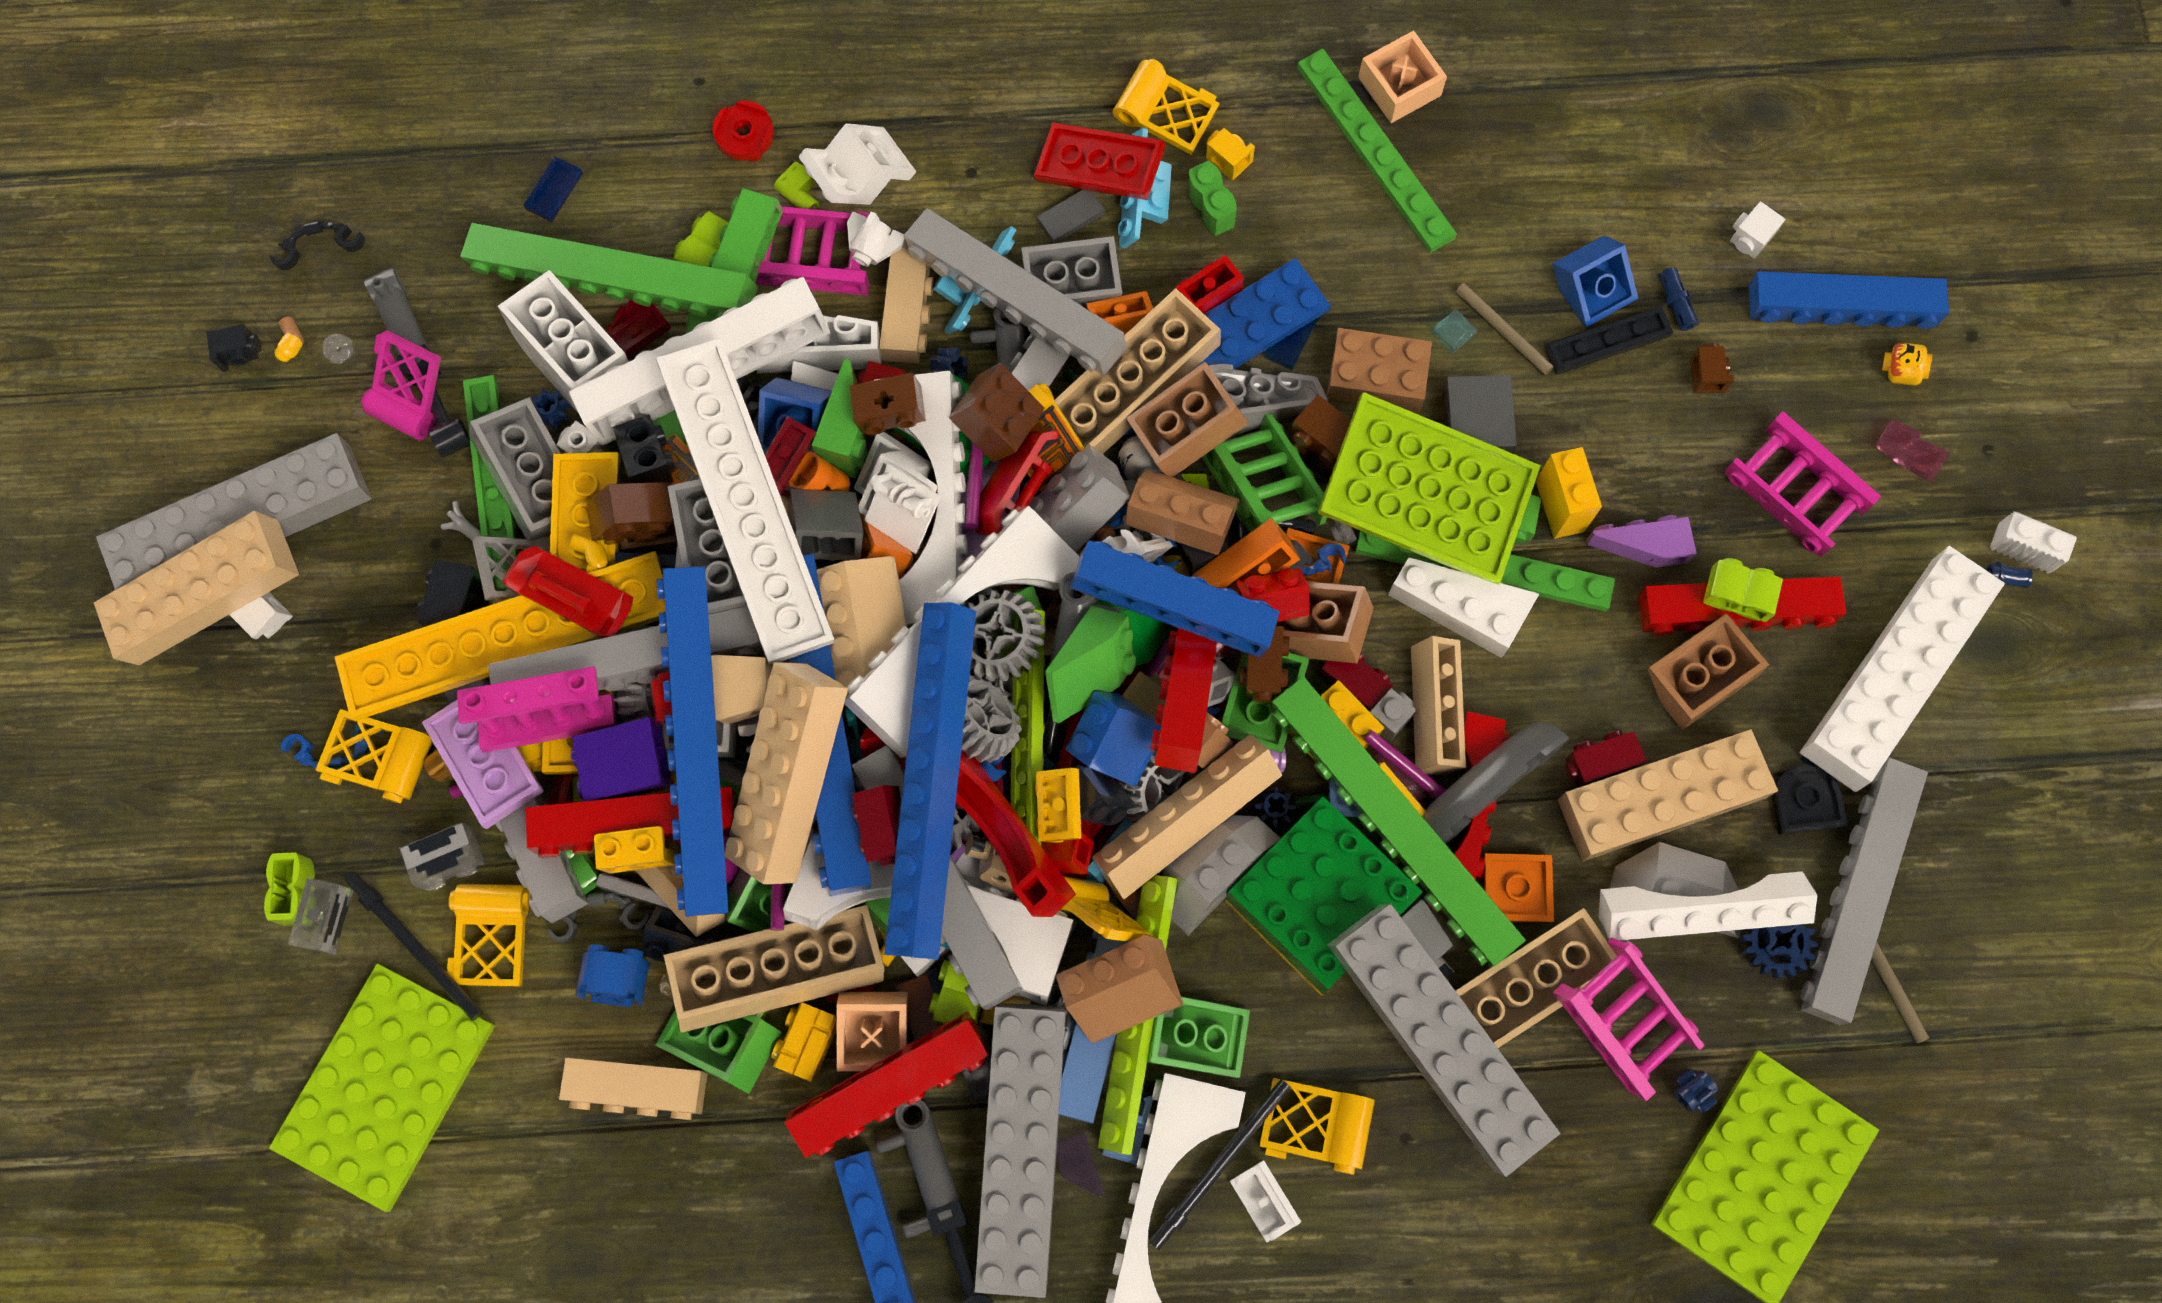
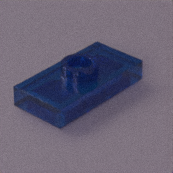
[523,156,583,222]
[1264,317,1319,371]

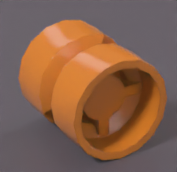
[789,451,850,492]

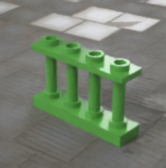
[1202,413,1327,533]

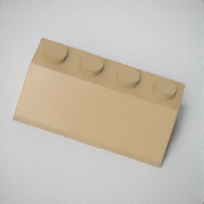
[817,556,907,696]

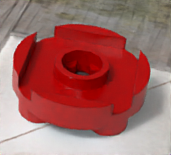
[712,101,775,162]

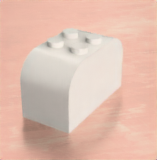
[498,270,629,413]

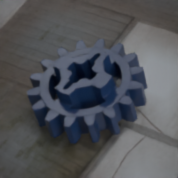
[1739,924,1818,979]

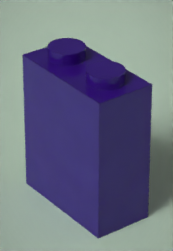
[571,717,672,802]

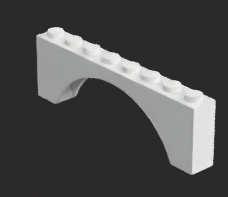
[874,371,969,629]
[844,506,1080,758]
[783,835,1073,1006]
[1106,1073,1246,1303]

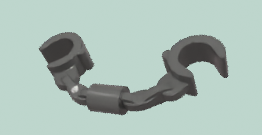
[547,891,651,943]

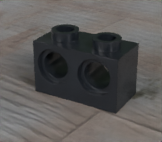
[613,414,675,483]

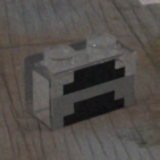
[399,822,485,891]
[288,878,353,955]

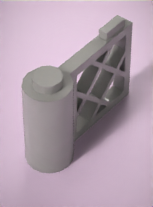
[472,536,550,604]

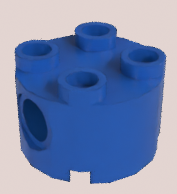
[575,944,650,1007]

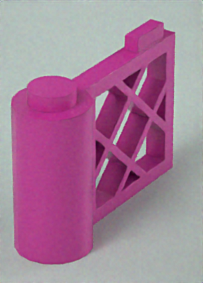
[361,330,441,441]

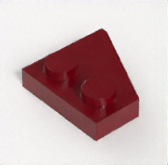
[605,299,671,359]

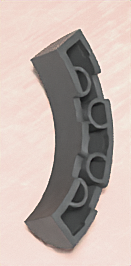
[1423,722,1569,845]

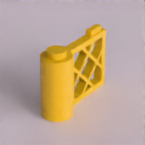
[1113,59,1220,155]
[316,709,433,804]
[1060,876,1154,942]
[447,884,530,986]
[1260,1078,1375,1175]

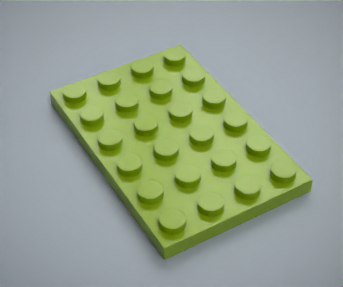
[1318,392,1541,585]
[269,964,496,1212]
[1650,1050,1879,1303]

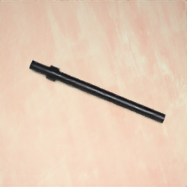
[344,872,483,1021]
[1149,1079,1291,1250]

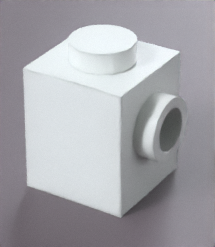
[1730,201,1786,259]

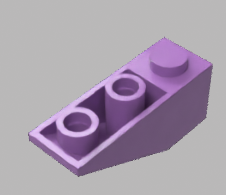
[1586,515,1697,568]

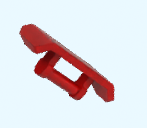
[974,430,1059,535]
[502,546,634,638]

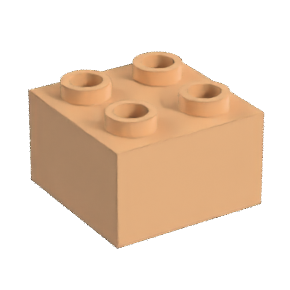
[1358,30,1447,123]
[837,992,908,1071]

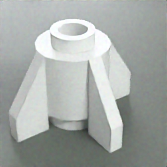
[847,212,906,267]

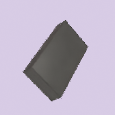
[1037,189,1105,244]

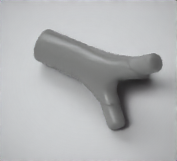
[441,501,481,540]

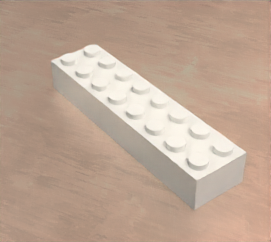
[569,277,830,446]
[1799,546,2005,792]

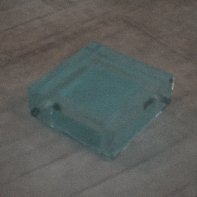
[1432,309,1477,353]

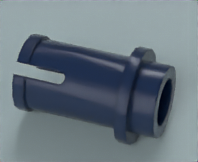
[1986,561,2033,588]

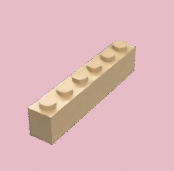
[1092,734,1282,899]

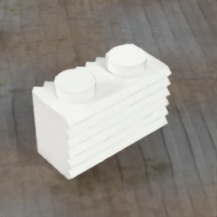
[1990,511,2077,574]

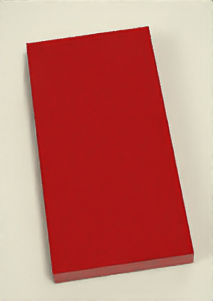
[1034,122,1166,200]

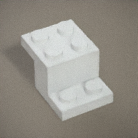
[799,123,916,205]
[854,432,938,516]

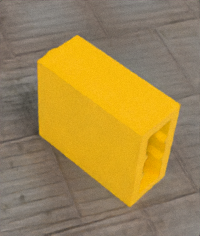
[1536,447,1602,539]

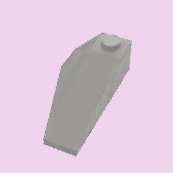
[1194,364,1329,437]

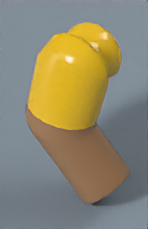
[274,317,304,362]

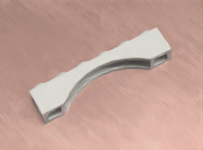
[1599,872,1817,940]

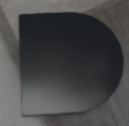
[1772,764,1848,835]

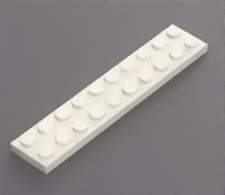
[656,338,834,665]

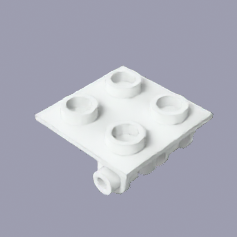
[864,463,941,554]

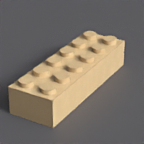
[1054,288,1221,454]
[94,511,299,665]
[724,662,848,884]
[1558,729,1778,862]
[664,905,884,1033]
[1455,908,1617,1048]

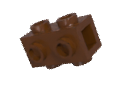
[1240,626,1289,703]

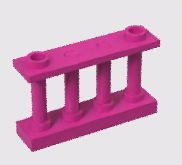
[751,207,870,296]
[1724,411,1882,558]
[457,666,617,753]
[1553,938,1705,1101]

